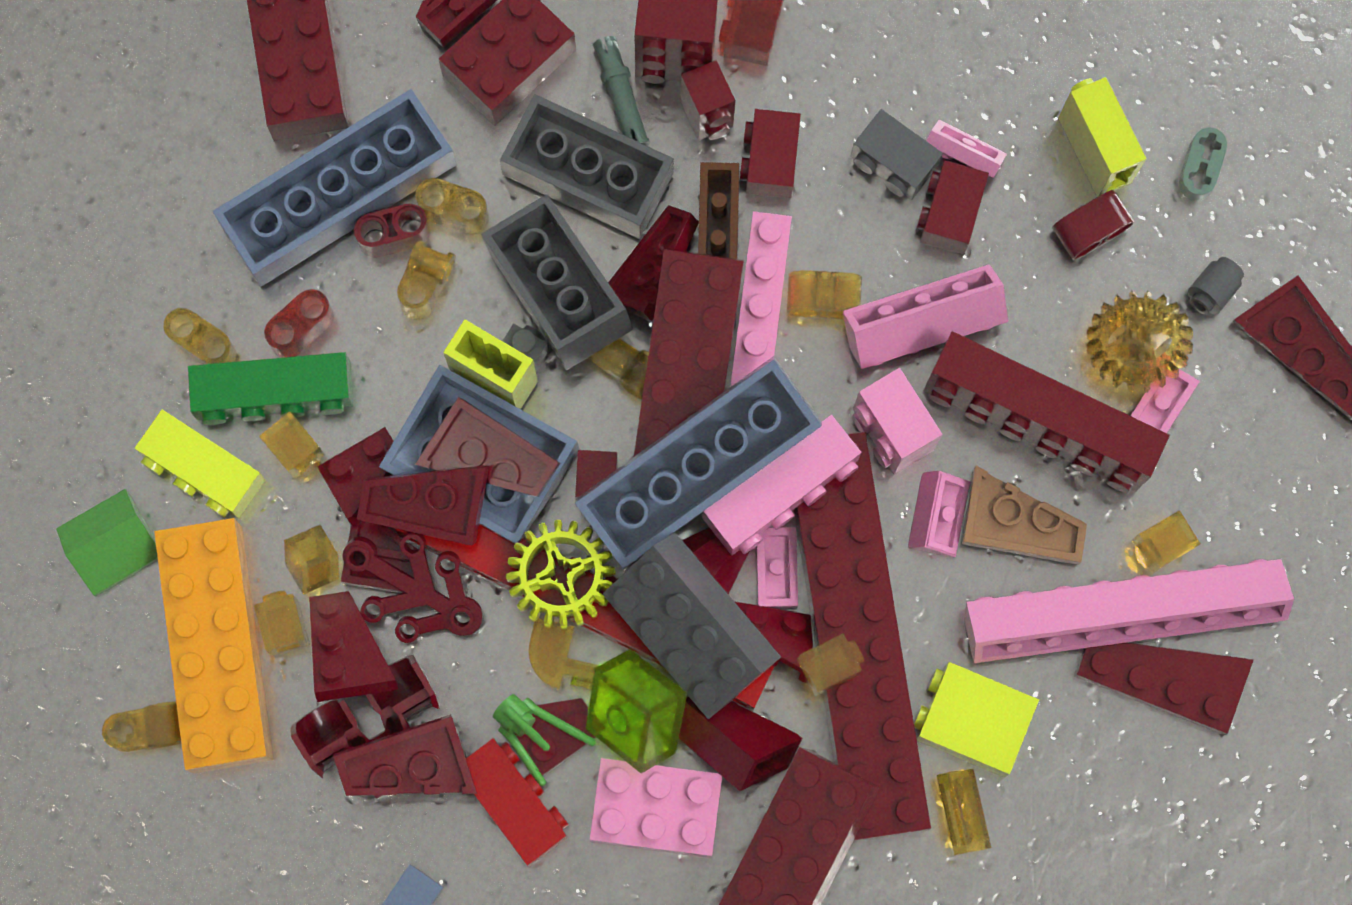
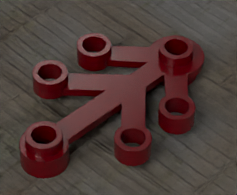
[342,532,483,643]

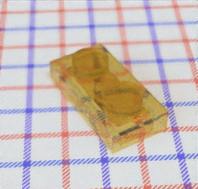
[937,768,992,855]

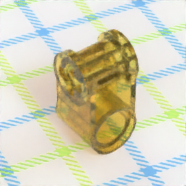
[397,240,456,320]
[102,701,182,752]

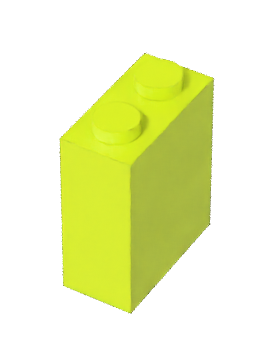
[1058,77,1146,197]
[443,319,538,409]
[914,662,1039,777]

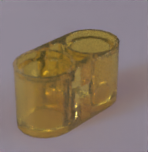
[415,178,489,235]
[787,270,862,319]
[163,308,237,365]

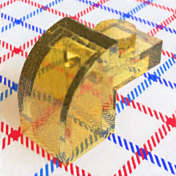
[529,618,607,693]

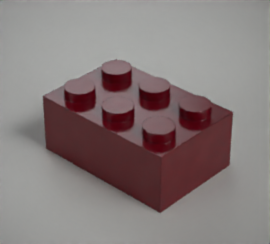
[438,0,576,126]
[634,0,718,83]

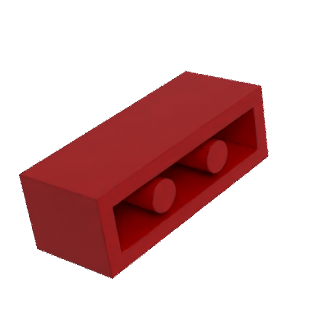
[466,738,569,867]

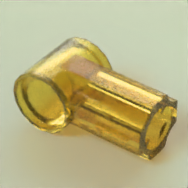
[587,338,649,400]

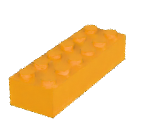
[154,518,274,774]

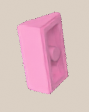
[908,471,970,557]

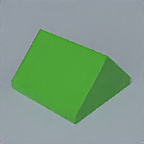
[56,489,158,597]

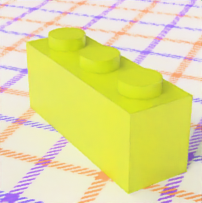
[135,409,266,519]

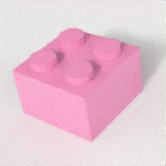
[852,368,943,474]

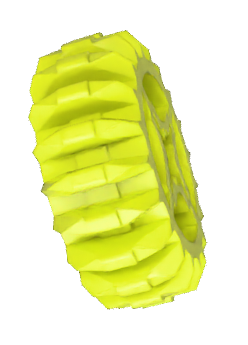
[506,520,616,629]

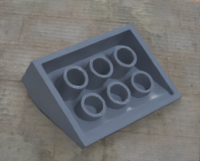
[379,364,579,544]

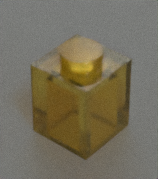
[259,412,325,479]
[1132,510,1201,574]
[284,525,339,595]
[254,591,310,656]
[797,634,864,696]

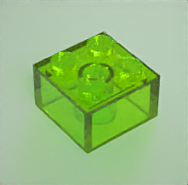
[585,649,687,774]

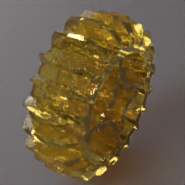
[1086,290,1193,393]

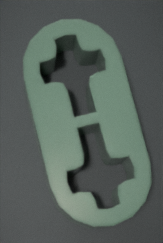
[1179,127,1227,201]

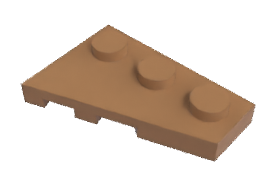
[962,465,1087,565]

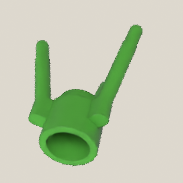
[493,694,596,786]

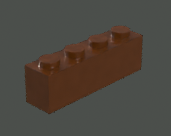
[698,162,739,326]

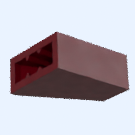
[671,697,803,791]

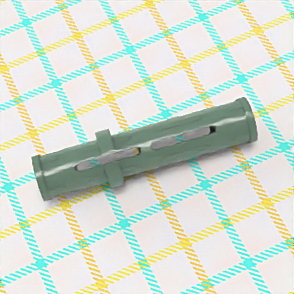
[593,36,650,146]

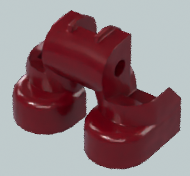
[290,655,440,799]

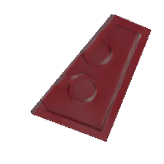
[309,591,398,702]
[333,714,477,796]

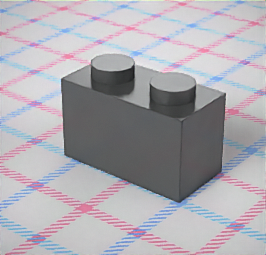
[851,109,943,200]

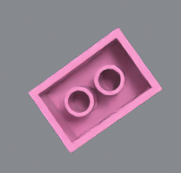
[590,758,722,858]

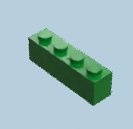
[188,352,353,425]

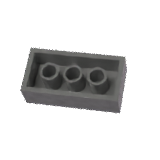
[500,94,674,239]
[481,194,633,370]
[603,532,781,719]

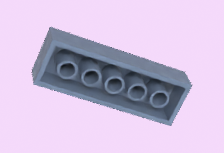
[212,89,456,287]
[575,356,822,569]

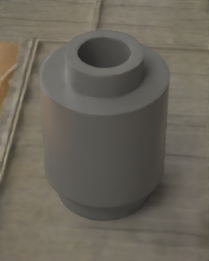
[1188,257,1244,315]

